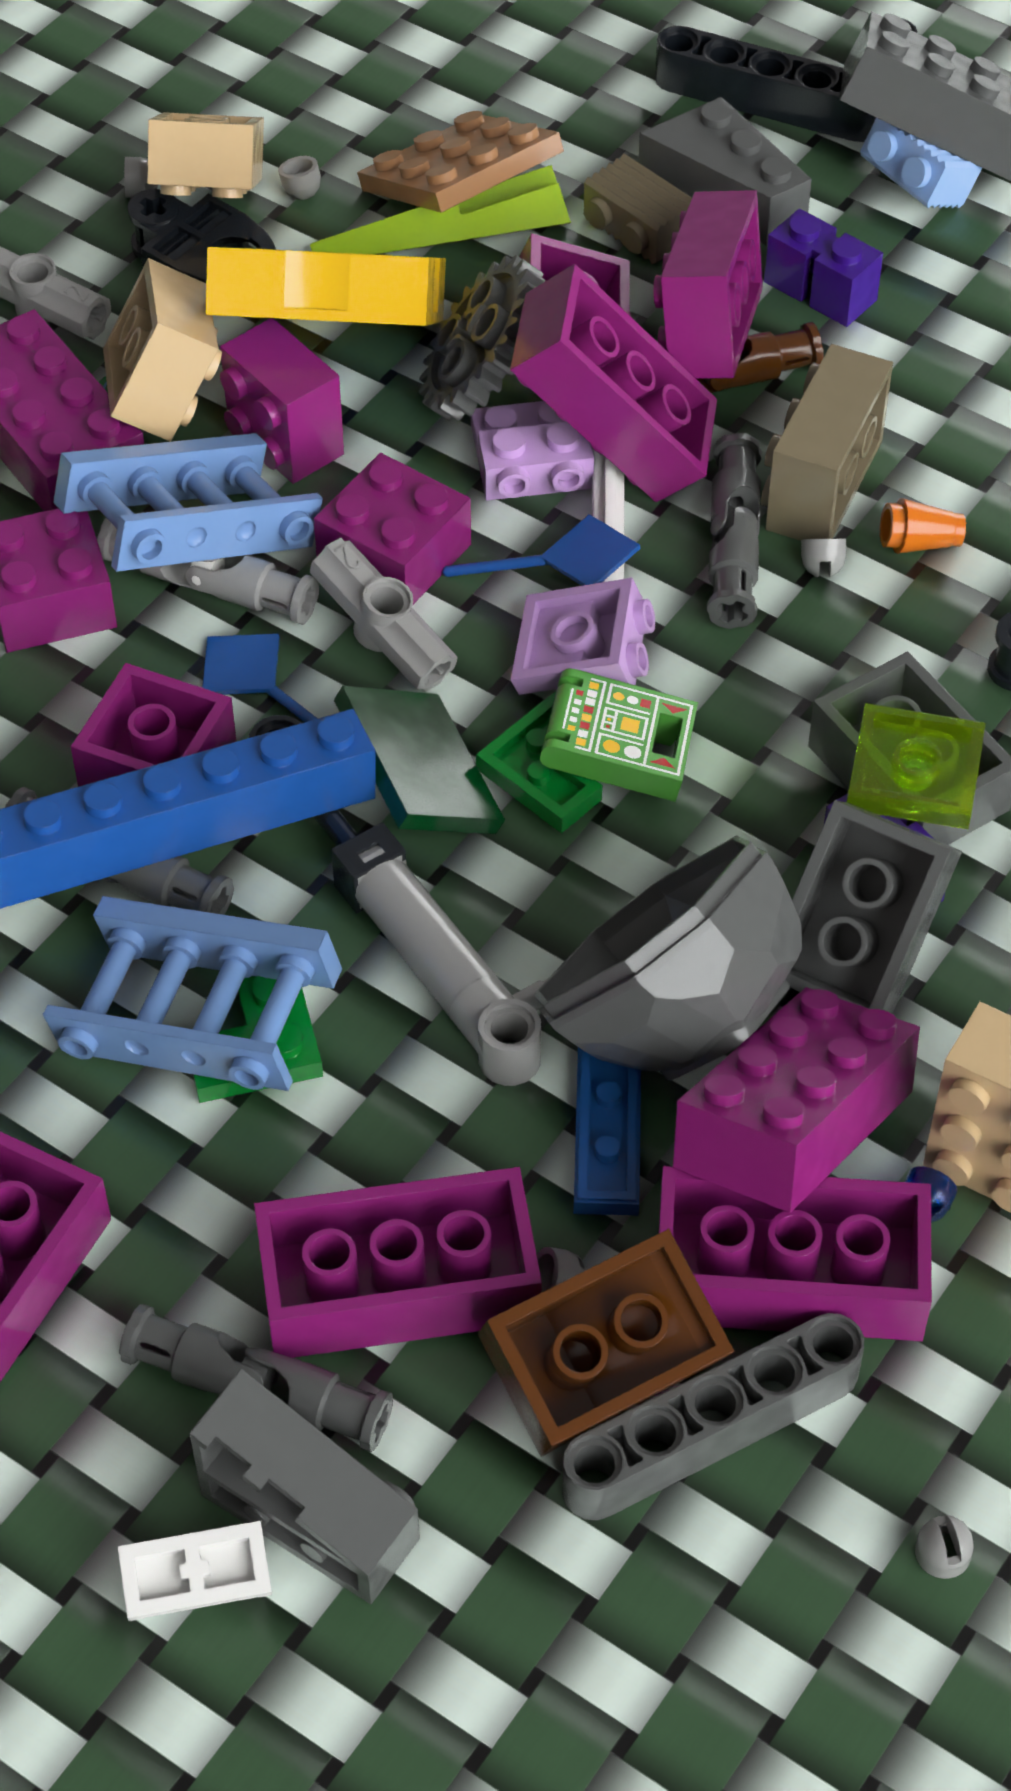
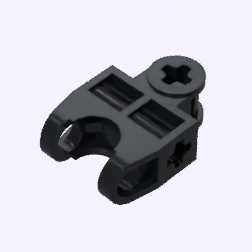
[128,189,276,283]

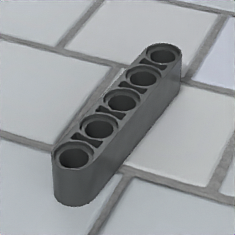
[562,1313,864,1520]

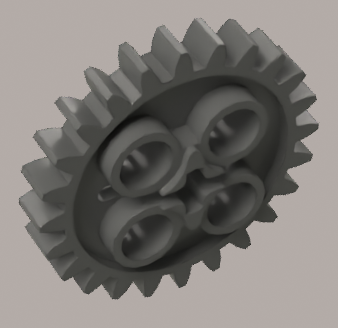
[419,255,546,421]

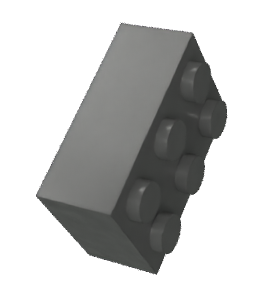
[808,651,1011,845]
[786,800,962,1014]

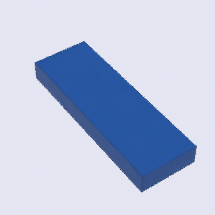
[573,1047,641,1216]

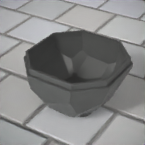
[534,835,802,1081]

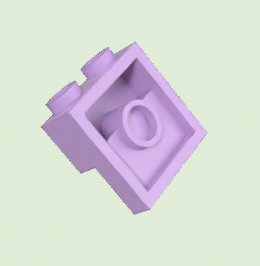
[471,401,594,501]
[511,578,655,695]

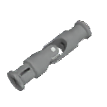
[97,518,319,625]

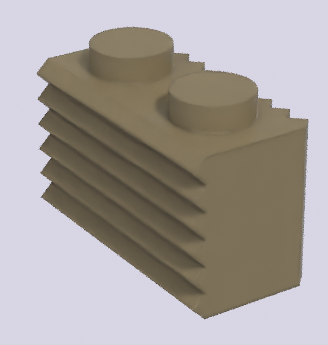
[583,153,692,264]

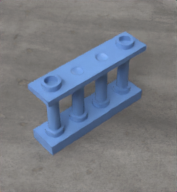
[53,433,323,572]
[43,896,342,1091]

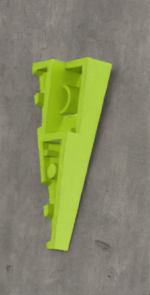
[310,165,571,255]

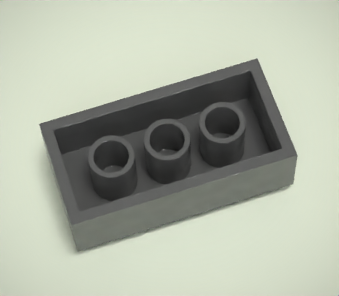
[840,11,1011,181]

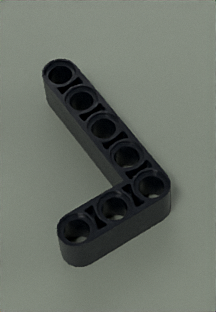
[655,18,917,142]

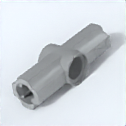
[0,246,111,340]
[310,538,458,692]

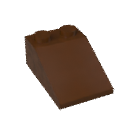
[478,1229,735,1457]

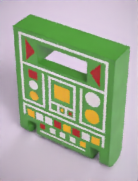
[540,668,698,802]

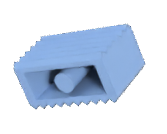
[860,118,982,209]

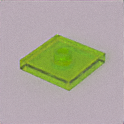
[847,703,986,829]

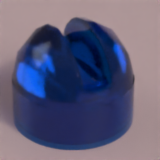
[904,1166,958,1223]

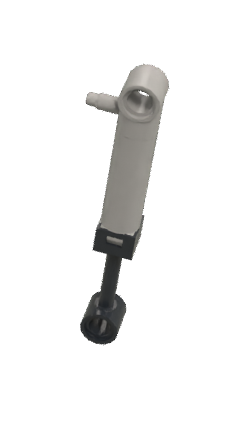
[249,715,549,1086]

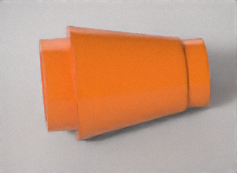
[880,498,966,554]

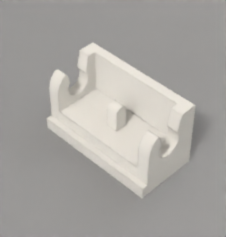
[118,1521,272,1621]

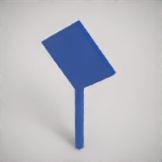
[442,514,641,586]
[202,634,318,722]

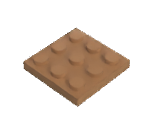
[357,111,564,213]

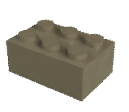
[761,344,893,541]

